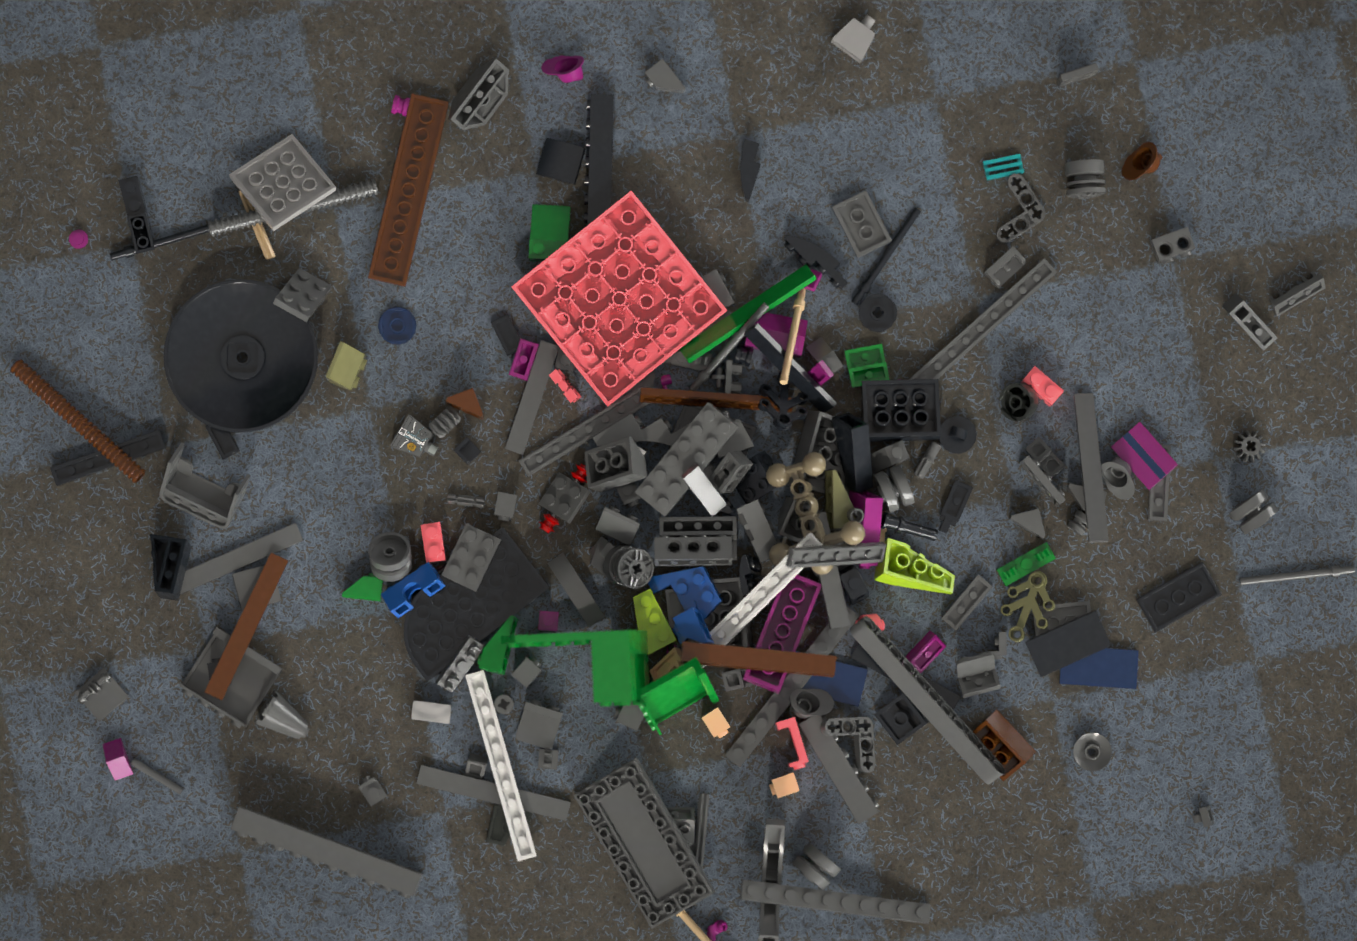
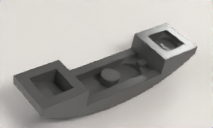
[547,553,605,627]

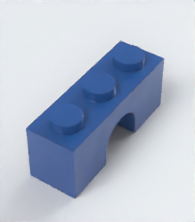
[381,562,445,618]

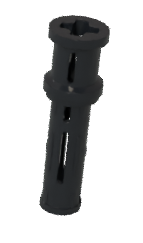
[881,512,938,541]

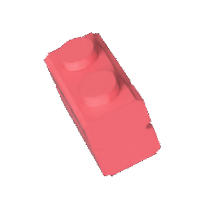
[1021,366,1064,407]
[421,522,447,564]

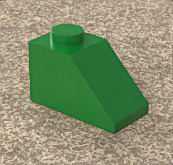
[342,573,384,602]

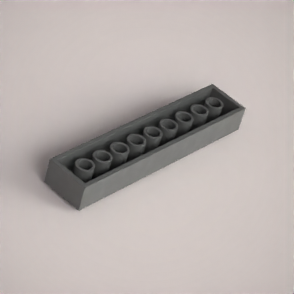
[231,806,424,899]

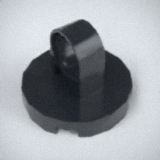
[939,416,977,454]

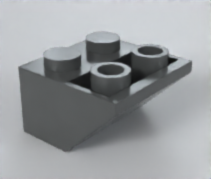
[595,506,640,546]

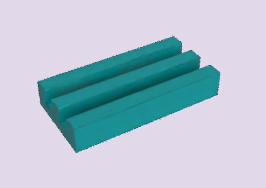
[983,154,1024,181]

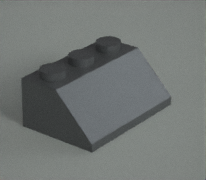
[585,437,647,492]

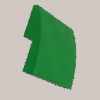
[844,344,890,388]

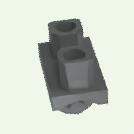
[711,360,742,394]

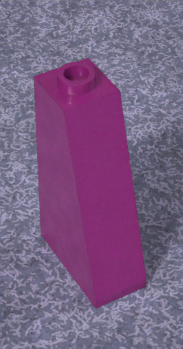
[849,490,883,569]

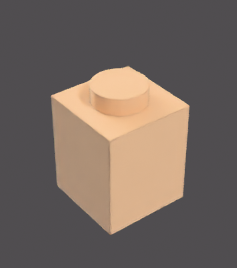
[702,708,730,738]
[769,772,800,798]

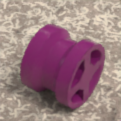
[391,95,411,117]

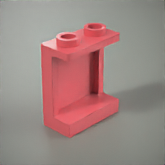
[775,717,809,770]

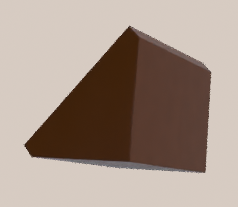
[446,388,484,420]

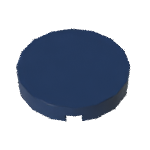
[378,307,417,345]

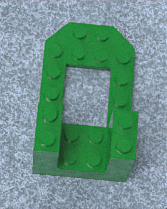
[501,630,649,706]

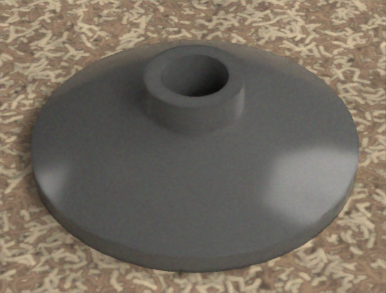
[1073,733,1112,771]

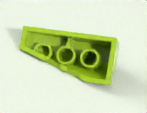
[874,538,955,594]

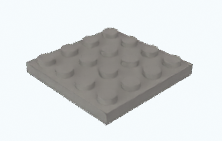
[229,134,336,231]

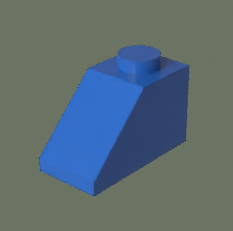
[673,607,714,644]

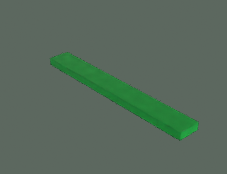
[679,265,817,364]

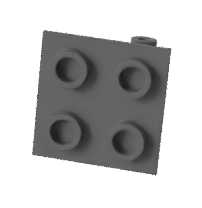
[75,668,129,722]

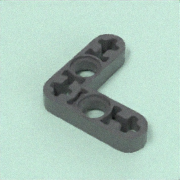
[996,174,1046,244]
[820,717,875,773]

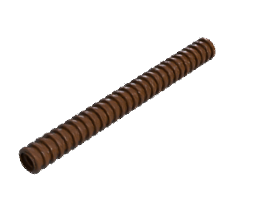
[10,359,146,483]

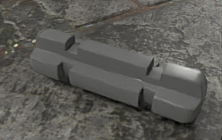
[447,493,485,508]

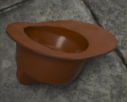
[1121,141,1162,181]

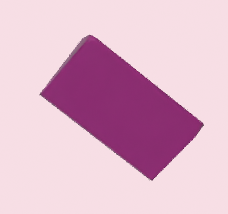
[509,338,539,381]
[905,631,946,674]

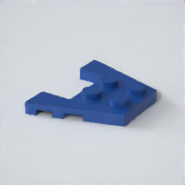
[648,567,723,644]

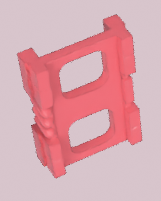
[549,369,582,403]

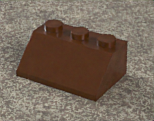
[972,709,1036,781]

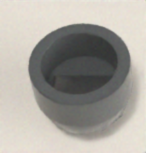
[847,508,864,523]

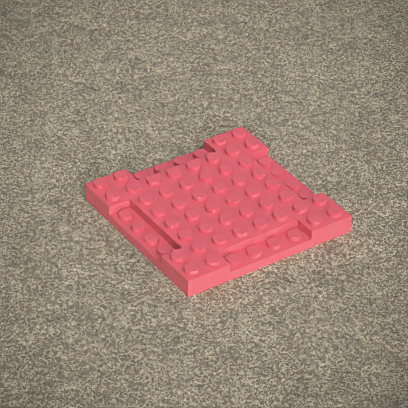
[512,191,728,407]

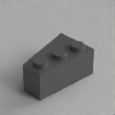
[736,499,781,563]

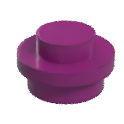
[69,230,88,249]

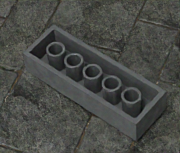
[635,402,739,517]

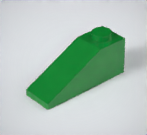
[477,615,518,675]

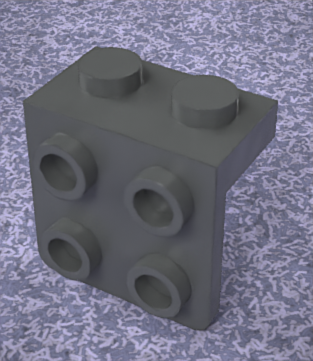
[956,652,1001,698]
[516,699,563,749]

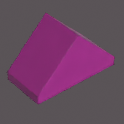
[103,738,133,781]

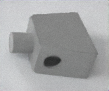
[831,15,875,63]

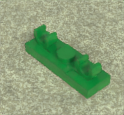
[996,542,1056,587]

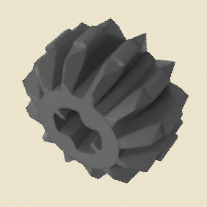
[429,406,461,438]
[1233,430,1266,463]

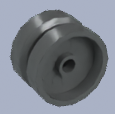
[874,465,915,514]
[1229,489,1279,535]
[368,532,413,582]
[792,842,841,890]

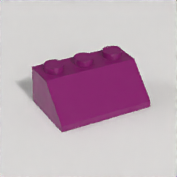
[745,313,808,358]

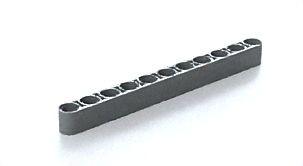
[850,616,1005,785]

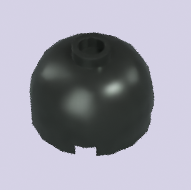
[999,383,1038,421]

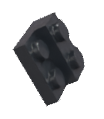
[874,693,929,745]

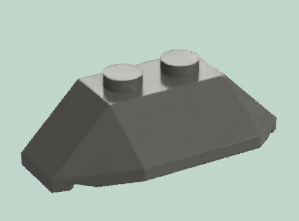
[449,58,509,130]

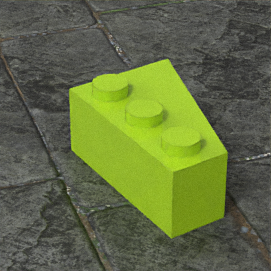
[633,589,677,655]

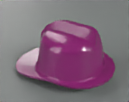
[541,56,584,83]

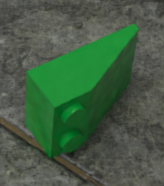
[529,204,571,262]

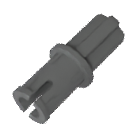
[914,441,942,479]

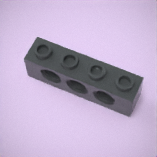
[654,535,732,566]

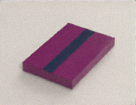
[1111,422,1178,490]

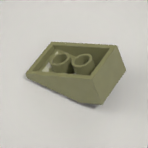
[326,341,368,391]

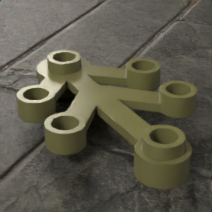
[1000,571,1055,642]

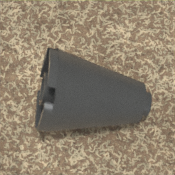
[254,691,310,740]

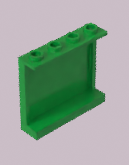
[636,657,720,735]

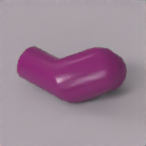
[707,920,728,941]

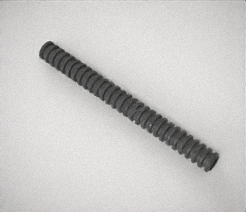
[208,178,378,237]

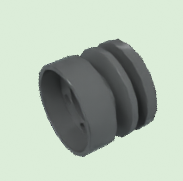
[1064,159,1107,199]
[603,545,654,589]

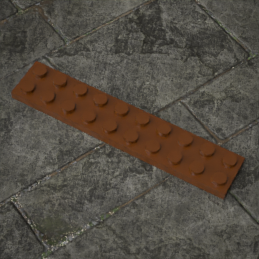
[368,94,449,287]

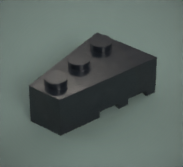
[150,534,192,601]

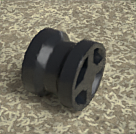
[734,345,754,367]

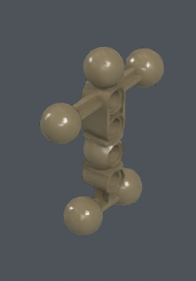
[766,452,865,575]

